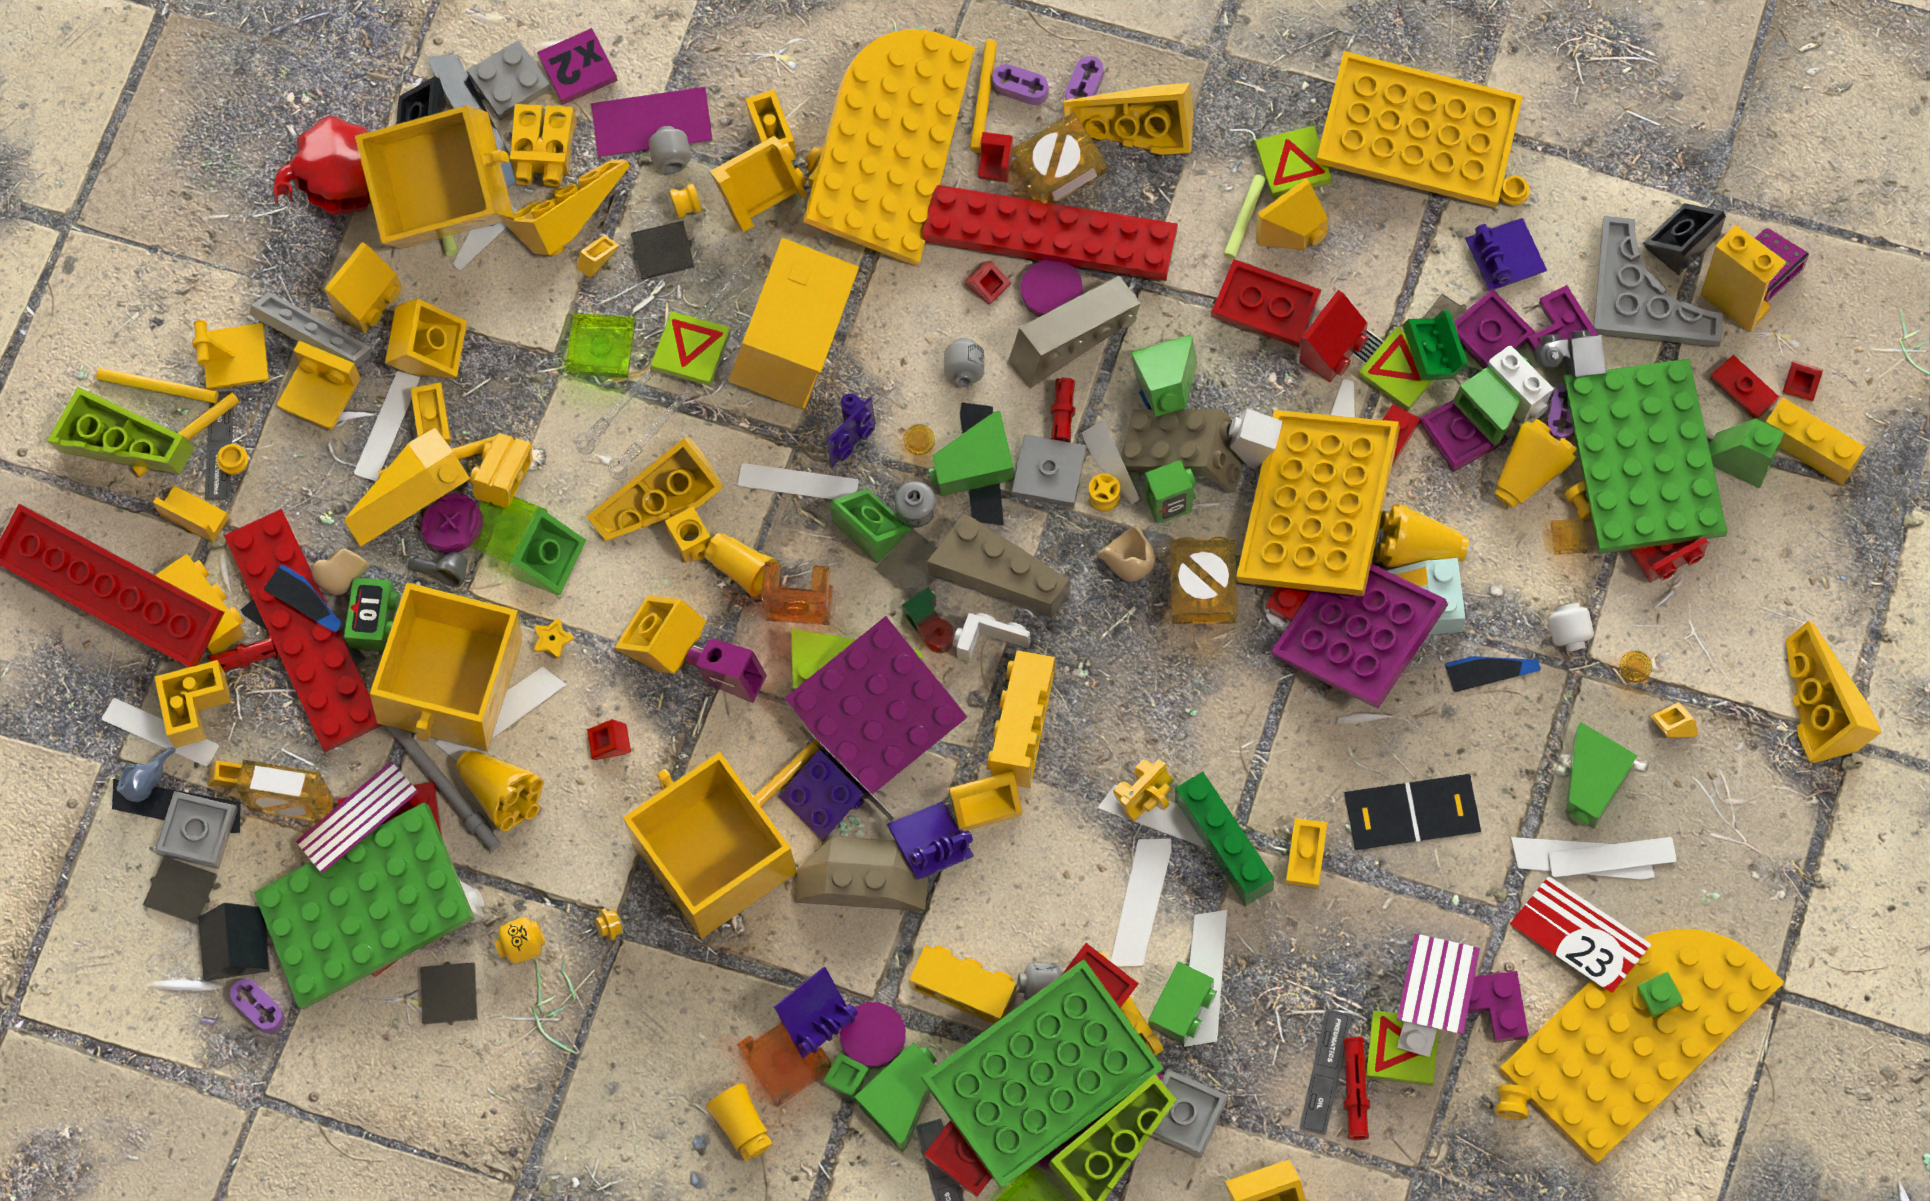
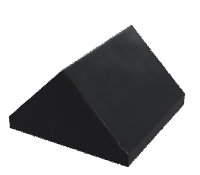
[396,76,446,125]
[1643,203,1726,276]
[198,903,270,981]

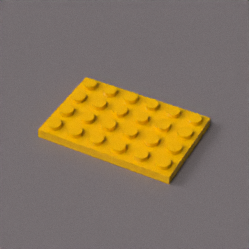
[1315,51,1523,208]
[1236,410,1400,596]

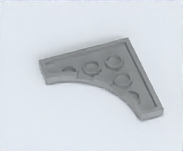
[1594,216,1723,347]

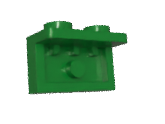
[1402,310,1467,380]

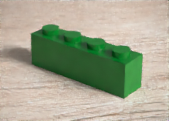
[1175,771,1274,906]

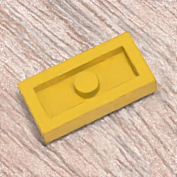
[410,382,452,444]
[1286,818,1327,889]

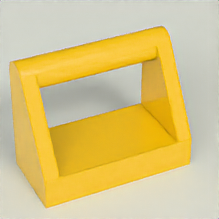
[949,771,1022,831]

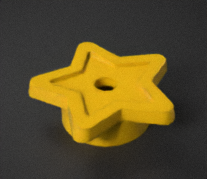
[534,618,574,658]

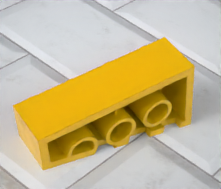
[987,651,1056,789]

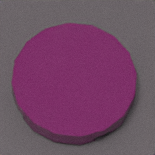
[1021,260,1083,317]
[421,493,483,554]
[840,1002,906,1069]

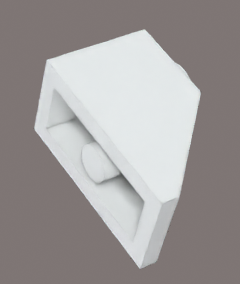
[1229,409,1282,469]

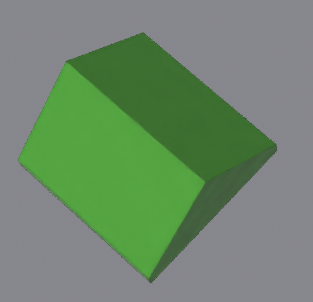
[829,488,911,563]
[510,508,586,595]

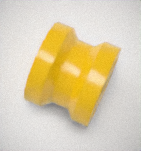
[669,183,702,220]
[1089,473,1120,512]
[1495,1084,1531,1120]

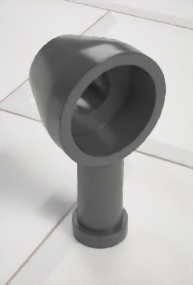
[408,551,467,587]

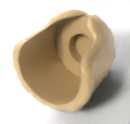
[1097,525,1155,582]
[311,549,370,596]

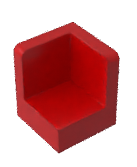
[978,132,1014,183]

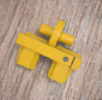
[1113,759,1174,822]

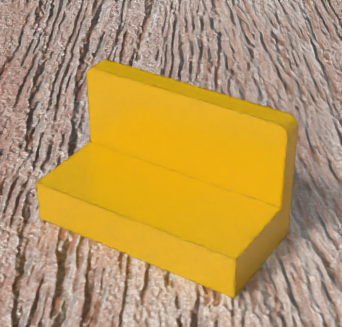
[152,486,230,543]

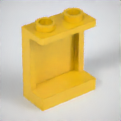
[710,136,807,232]

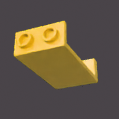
[1700,224,1786,332]

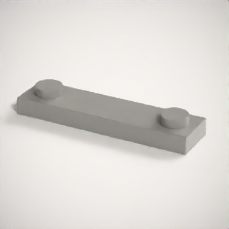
[250,292,372,368]

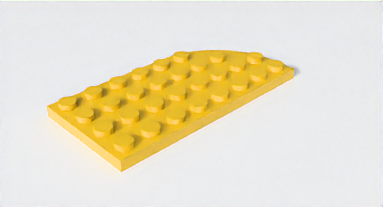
[803,29,975,266]
[1499,929,1784,1166]

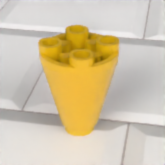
[1494,419,1577,509]
[1375,504,1469,567]
[456,750,544,832]

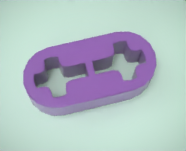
[1065,56,1104,100]
[992,64,1049,105]
[1547,384,1574,442]
[230,979,285,1034]

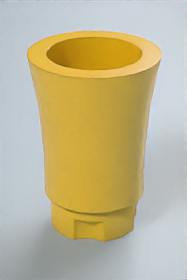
[704,533,778,597]
[705,1083,773,1162]

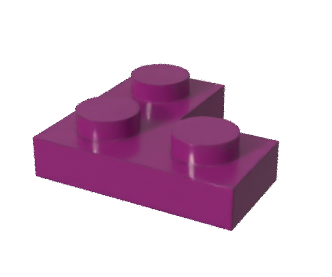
[1527,285,1598,353]
[1468,971,1529,1043]

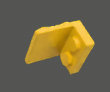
[277,341,361,430]

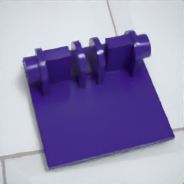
[1465,218,1547,291]
[826,394,876,467]
[779,749,865,841]
[887,801,974,880]
[774,967,858,1059]

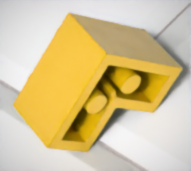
[154,660,231,748]

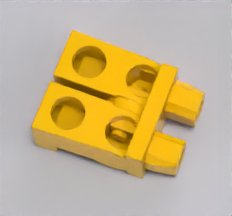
[510,104,577,187]

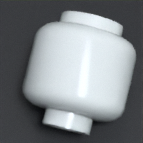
[1548,603,1594,652]

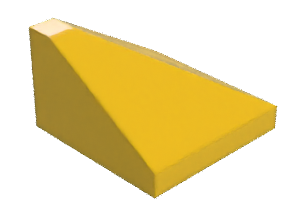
[1651,702,1698,737]

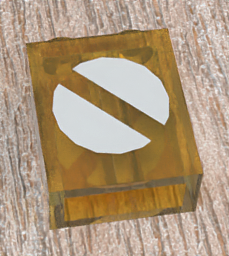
[1010,112,1109,204]
[1170,537,1237,624]
[236,759,334,822]

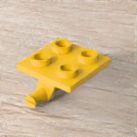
[192,320,269,390]

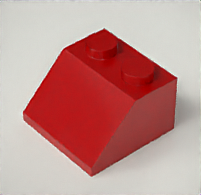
[1300,290,1369,383]

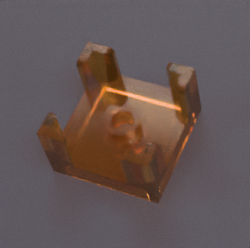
[761,562,834,626]
[737,1018,831,1107]

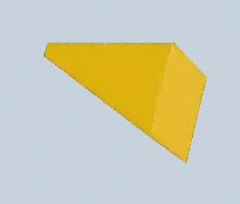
[576,235,619,279]
[208,760,255,787]

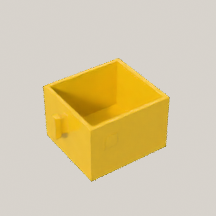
[355,105,515,248]
[728,238,859,410]
[370,582,523,752]
[623,752,797,940]

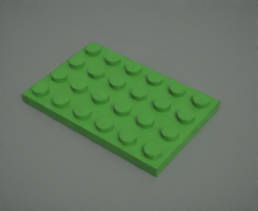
[1563,359,1728,554]
[254,803,475,1010]
[921,959,1164,1189]

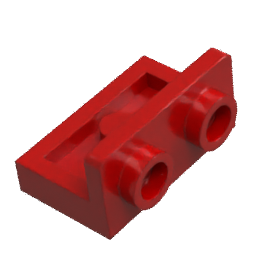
[1629,537,1708,583]

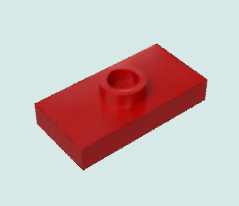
[1710,355,1780,419]

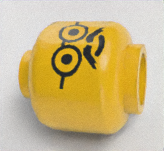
[494,916,546,965]

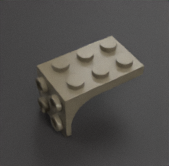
[1121,409,1243,493]

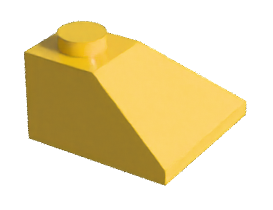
[1256,179,1329,250]

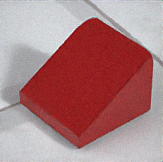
[963,261,1011,305]
[1783,360,1823,401]
[587,719,631,760]

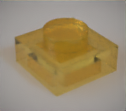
[1551,518,1587,555]

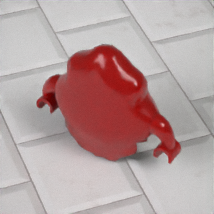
[273,116,371,215]

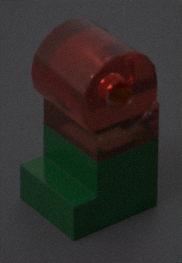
[902,587,954,653]

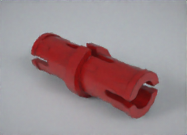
[1050,377,1076,442]
[209,637,277,671]

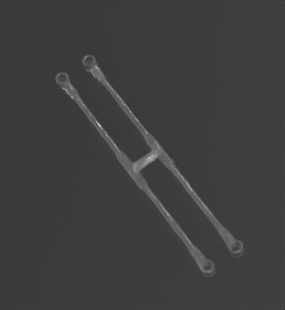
[575,189,839,480]

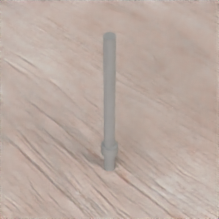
[386,726,501,851]

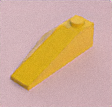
[1063,83,1194,155]
[504,160,630,257]
[343,428,470,547]
[586,436,724,541]
[1785,621,1882,763]

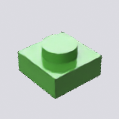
[1636,972,1683,1018]
[823,1052,869,1100]

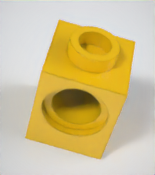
[665,506,711,563]

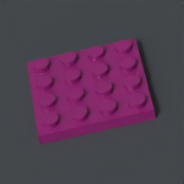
[1270,564,1448,709]
[785,616,968,799]

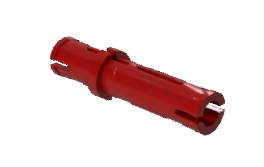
[1343,1037,1370,1141]

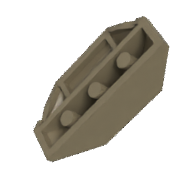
[794,836,928,912]

